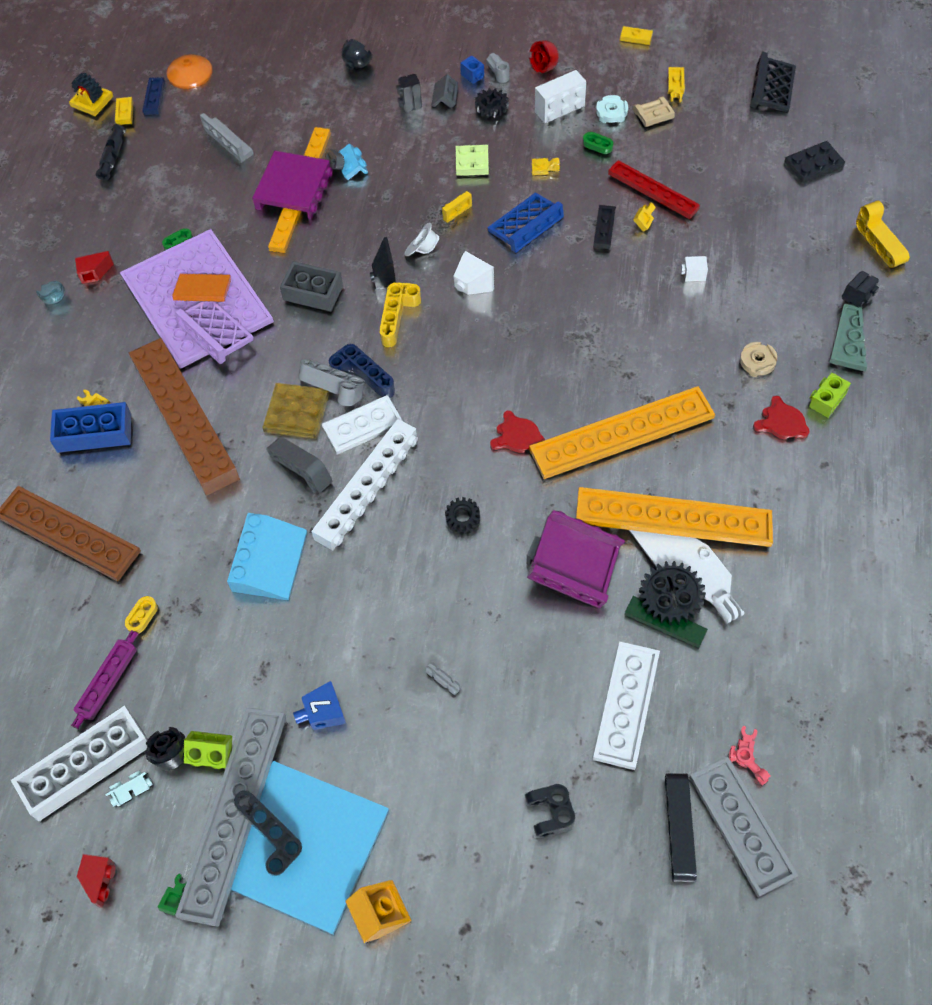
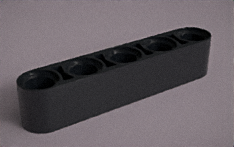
[665,773,697,882]

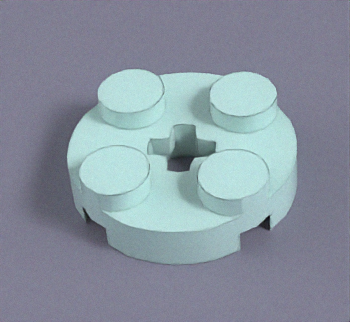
[596,95,628,123]

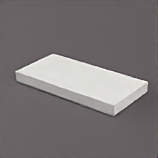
[321,395,403,455]

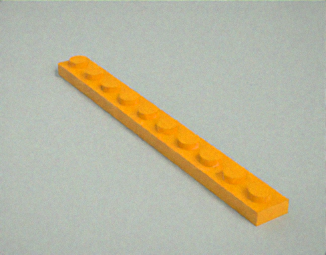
[268,127,331,253]

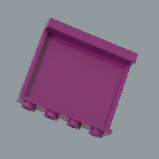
[252,151,333,220]
[527,510,625,609]

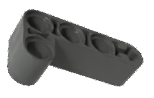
[266,436,333,494]

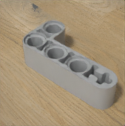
[298,359,365,406]

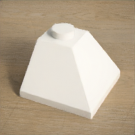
[454,251,494,295]

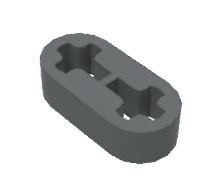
[325,149,344,170]

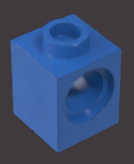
[460,55,484,84]

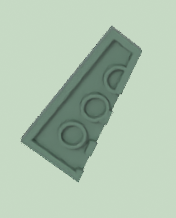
[829,304,867,372]

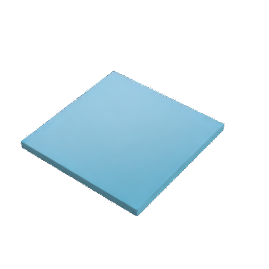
[231,761,389,935]

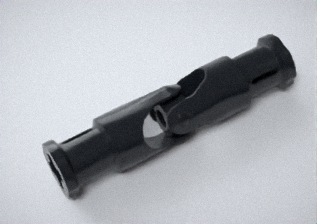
[95,124,126,181]

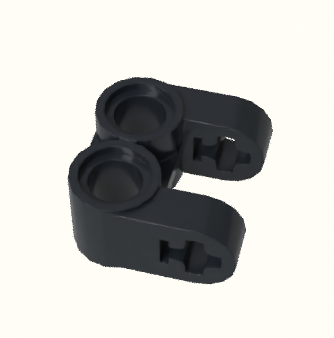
[525,784,575,838]

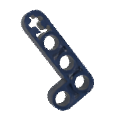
[328,344,395,398]

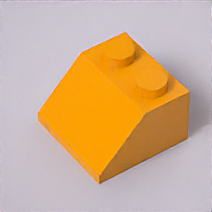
[345,880,412,943]

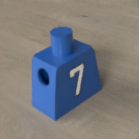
[293,681,346,730]

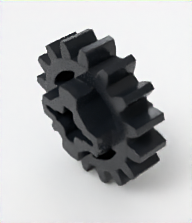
[475,88,509,118]

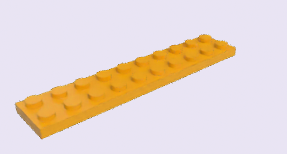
[529,386,715,479]
[576,487,773,547]

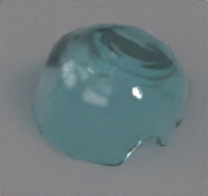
[36,281,65,305]

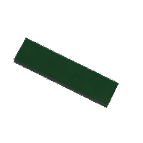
[624,596,708,648]

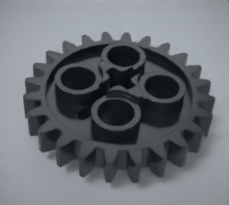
[639,561,706,625]

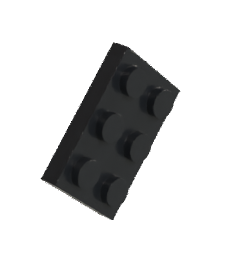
[784,141,845,183]

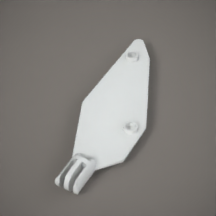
[629,530,744,624]

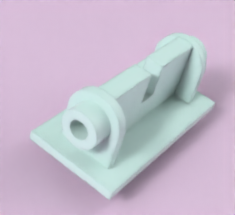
[105,770,153,807]

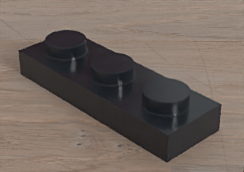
[593,205,616,249]

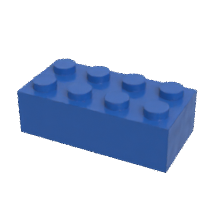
[50,402,132,453]

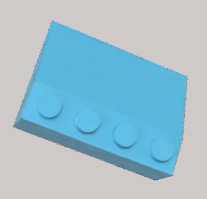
[227,513,307,600]

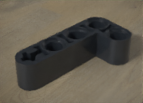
[234,790,302,876]

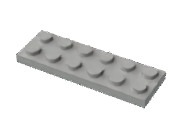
[689,757,798,897]

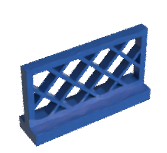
[487,192,564,253]

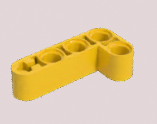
[856,200,910,268]
[380,282,421,347]

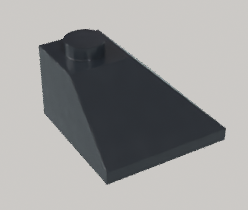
[370,237,396,289]

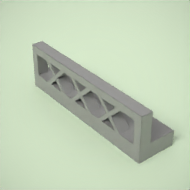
[200,113,254,163]

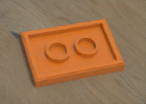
[172,274,231,302]

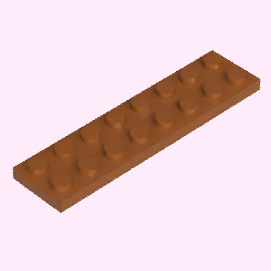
[0,486,141,582]

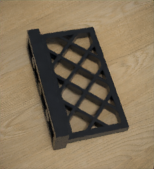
[750,51,796,112]

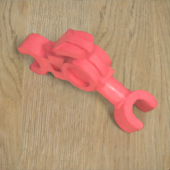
[729,726,771,786]

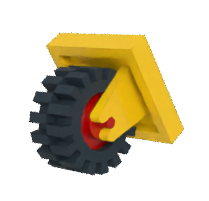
[69,72,114,116]

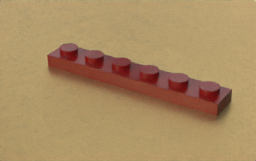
[608,160,700,219]

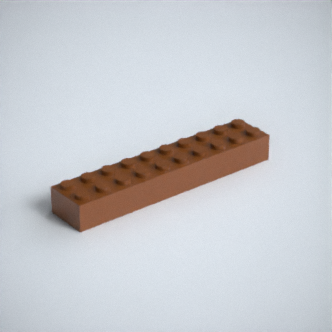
[129,338,240,496]

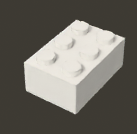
[535,70,586,124]

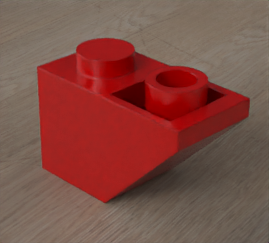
[75,251,114,284]
[77,854,115,908]

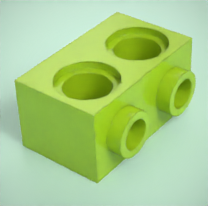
[809,372,851,418]
[184,731,232,769]

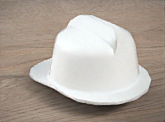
[405,223,439,256]

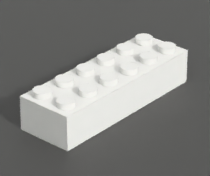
[11,706,147,821]

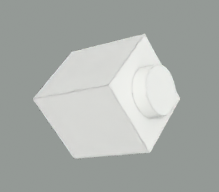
[681,256,708,282]

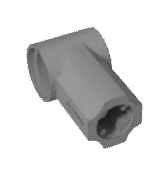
[486,53,510,83]

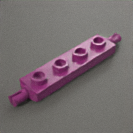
[71,630,139,730]

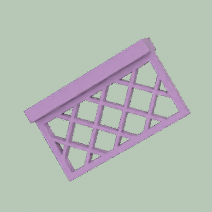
[175,301,254,364]

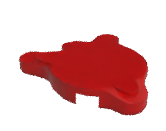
[753,396,810,440]
[490,410,545,453]

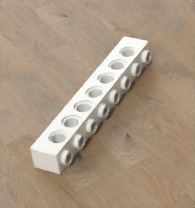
[311,419,418,551]

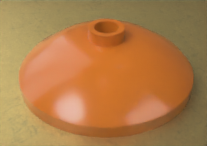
[166,54,212,89]

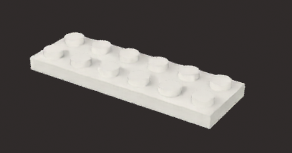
[593,641,660,770]

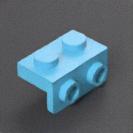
[339,143,368,180]

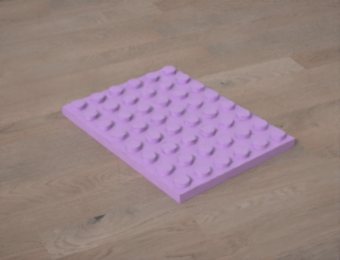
[120,229,274,369]

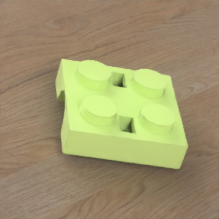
[456,145,489,176]

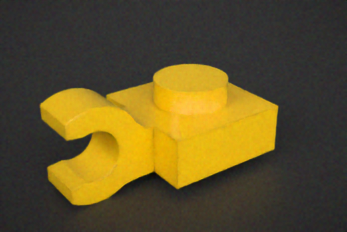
[532,158,560,176]
[633,202,656,231]

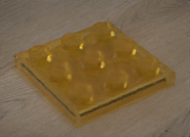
[262,383,329,439]

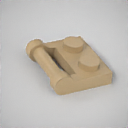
[633,96,675,127]

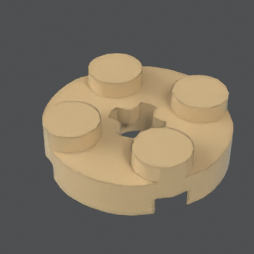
[740,342,777,377]

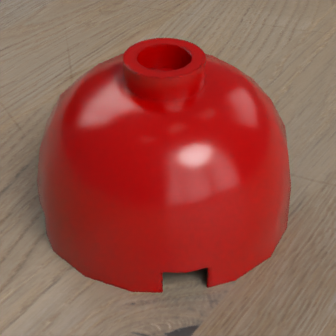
[529,40,559,73]

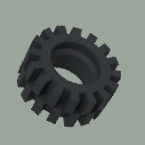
[445,497,480,534]

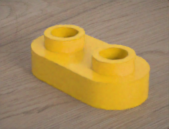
[125,596,158,634]

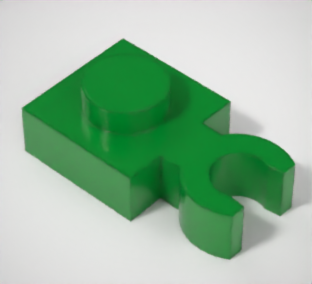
[158,874,188,916]

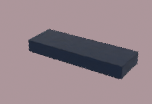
[142,77,165,115]

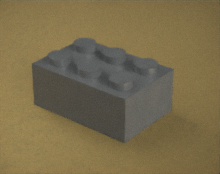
[280,261,343,311]

